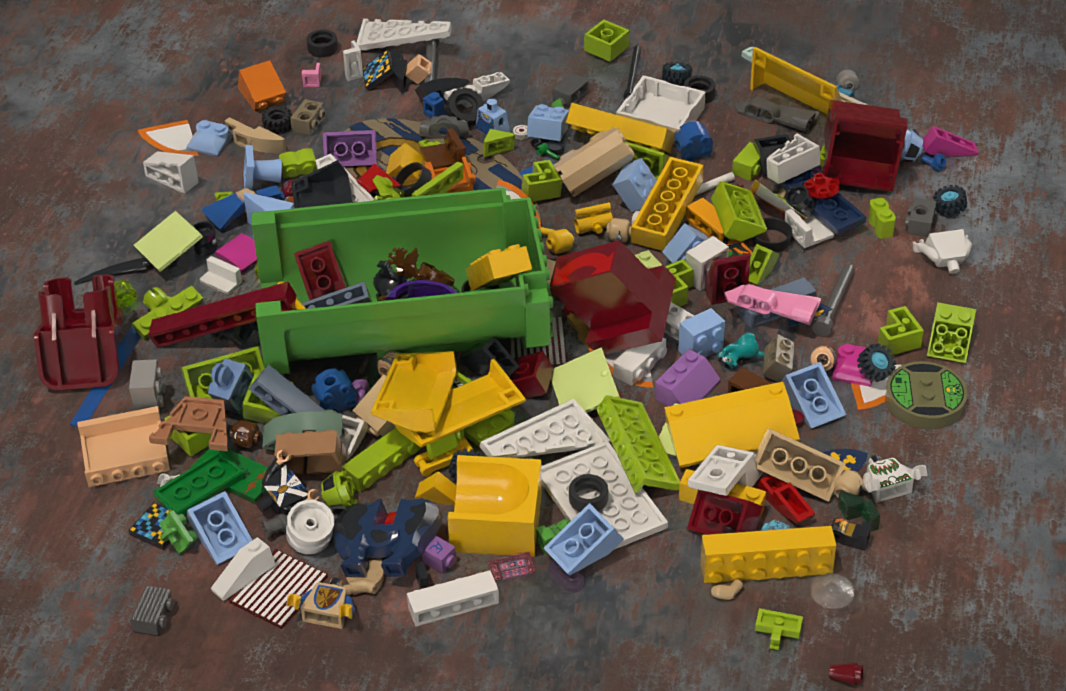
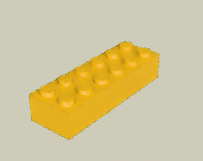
[566,103,675,153]
[631,157,704,251]
[465,244,532,291]
[700,526,836,583]

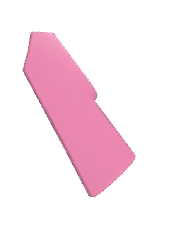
[725,284,821,325]

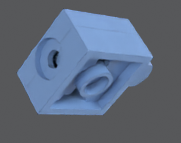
[208,358,254,415]

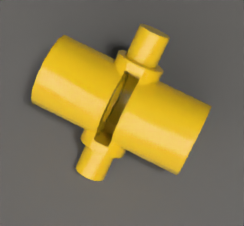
[574,202,613,234]

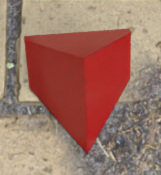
[356,163,401,193]

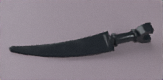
[74,258,177,285]

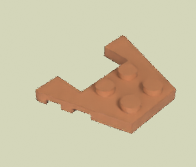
[149,396,228,451]

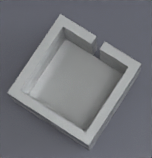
[129,359,165,412]

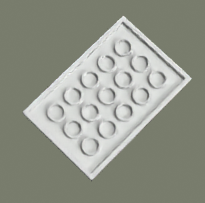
[541,441,668,550]

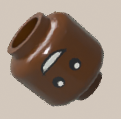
[230,420,262,448]

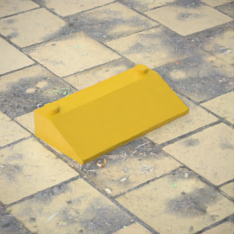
[750,47,842,114]
[371,351,457,433]
[393,359,526,447]
[664,381,800,468]

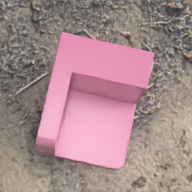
[302,63,321,87]

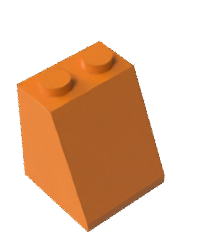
[238,60,286,111]

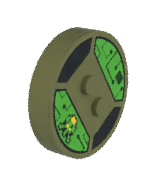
[885,361,968,429]

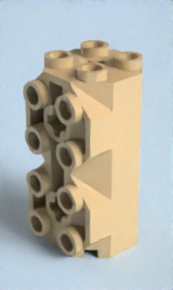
[553,127,635,197]

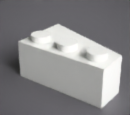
[766,134,820,184]
[143,151,199,194]

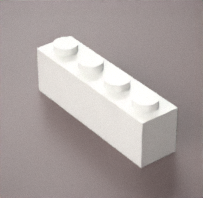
[407,570,499,627]

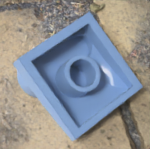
[186,120,233,157]

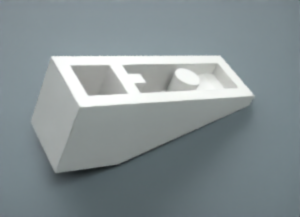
[211,537,276,601]

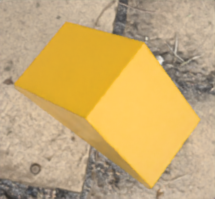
[415,471,457,506]

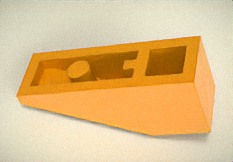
[686,198,724,242]

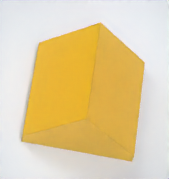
[386,143,423,178]

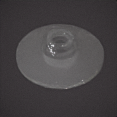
[810,573,854,609]

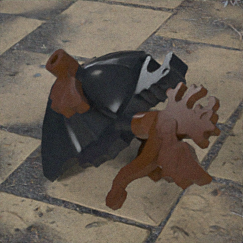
[373,247,427,302]

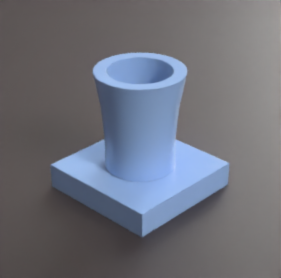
[243,145,282,190]

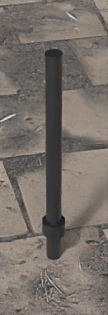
[623,45,640,101]

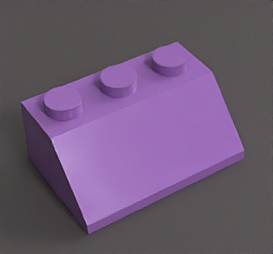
[323,130,377,167]
[655,349,721,406]

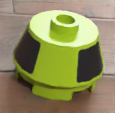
[321,470,358,510]

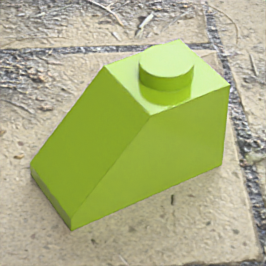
[732,142,761,181]
[749,244,780,285]
[426,429,464,458]

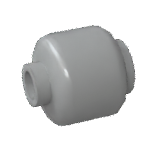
[836,70,860,92]

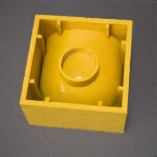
[448,455,542,557]

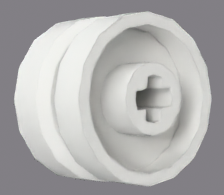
[286,500,334,554]

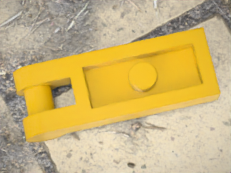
[414,437,474,477]

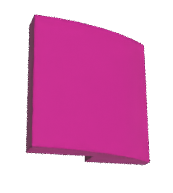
[215,233,257,273]

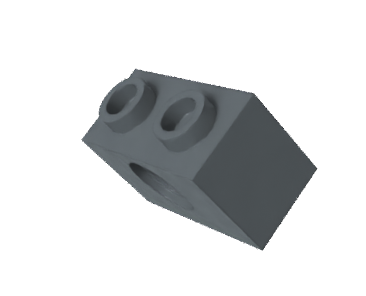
[905,198,936,237]

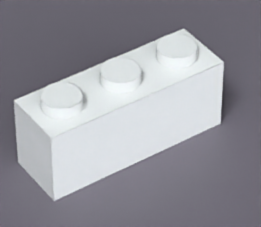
[613,338,667,386]

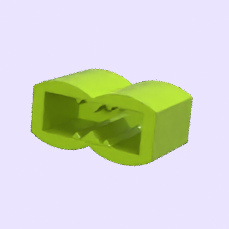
[279,148,317,178]
[868,198,896,239]

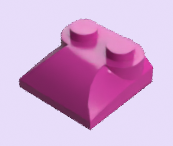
[832,344,872,387]

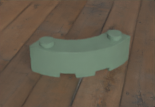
[262,410,343,450]

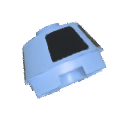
[900,129,923,162]

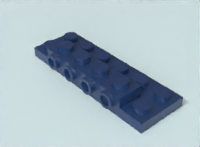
[779,170,867,235]

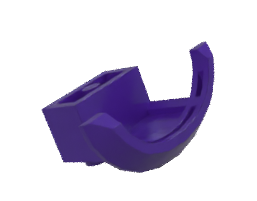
[386,280,459,300]

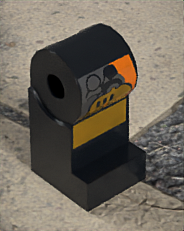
[831,518,872,551]

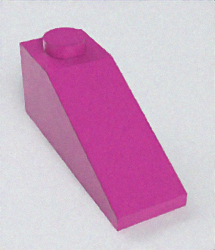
[922,126,979,157]

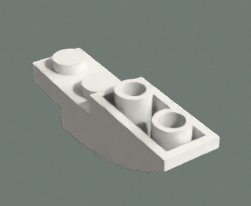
[444,72,510,108]

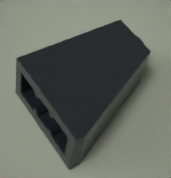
[461,336,519,377]

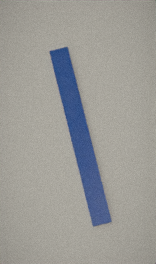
[70,326,141,427]

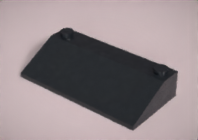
[291,160,354,208]

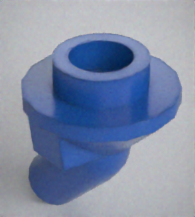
[921,153,946,171]

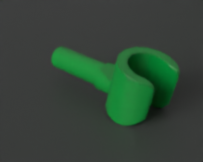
[536,143,560,160]

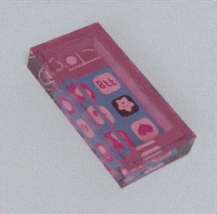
[488,552,535,581]

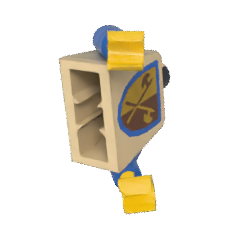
[286,577,355,629]

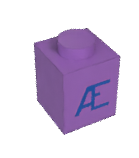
[422,535,456,574]

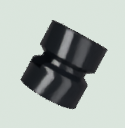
[785,185,816,217]
[193,221,218,256]

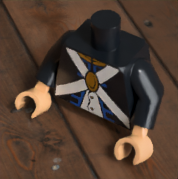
[256,449,322,515]

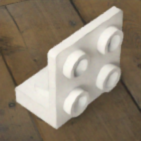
[785,209,834,248]

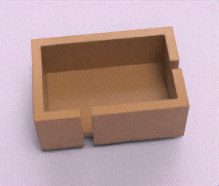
[274,430,347,475]

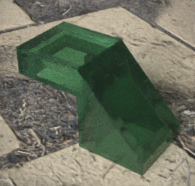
[838,491,880,532]

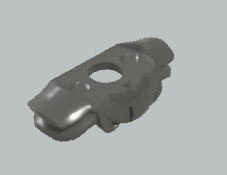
[419,115,469,138]

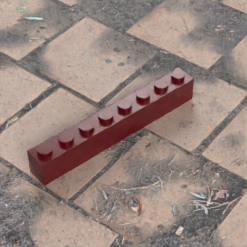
[148,281,297,348]

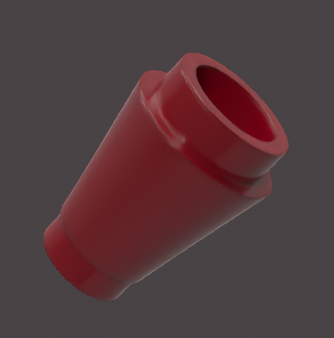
[829,663,864,686]

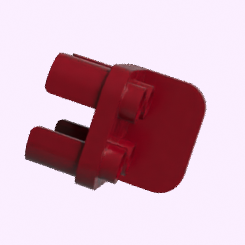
[34,275,123,390]

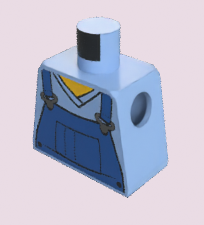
[476,99,510,135]

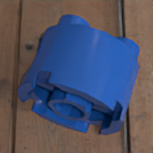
[674,121,713,162]
[311,369,357,413]

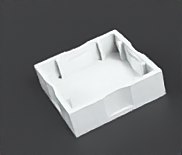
[616,75,705,145]

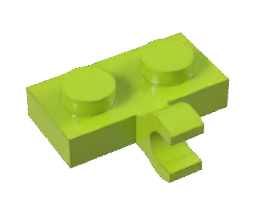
[755,608,803,650]

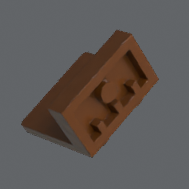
[420,128,466,170]

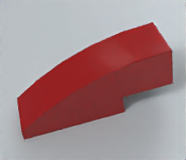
[757,475,815,524]

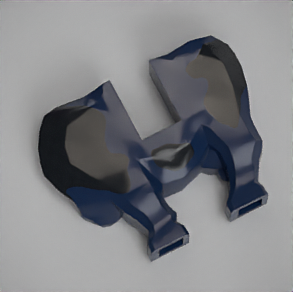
[333,498,443,577]

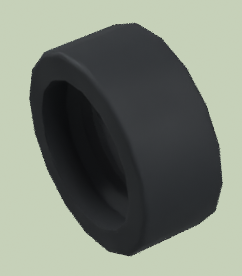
[306,29,338,57]
[684,75,716,103]
[569,474,608,512]

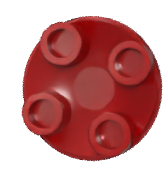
[804,173,840,198]

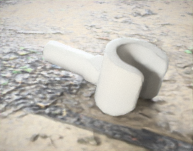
[157,473,179,487]

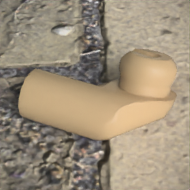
[711,579,743,600]

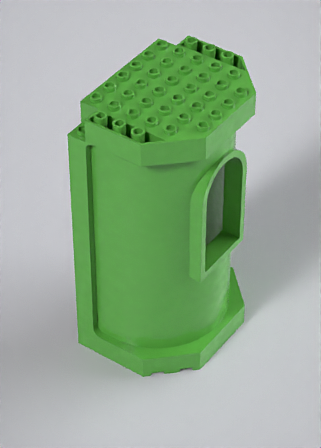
[251,188,554,375]

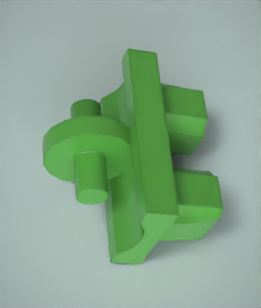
[159,510,198,554]

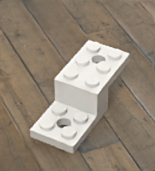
[688,445,763,496]

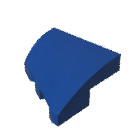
[201,193,246,231]

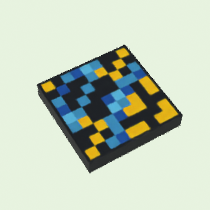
[362,50,394,91]
[128,503,188,550]

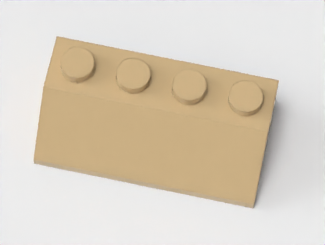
[755,428,846,502]

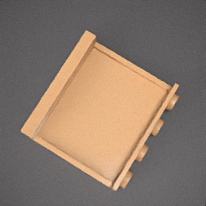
[77,406,170,487]

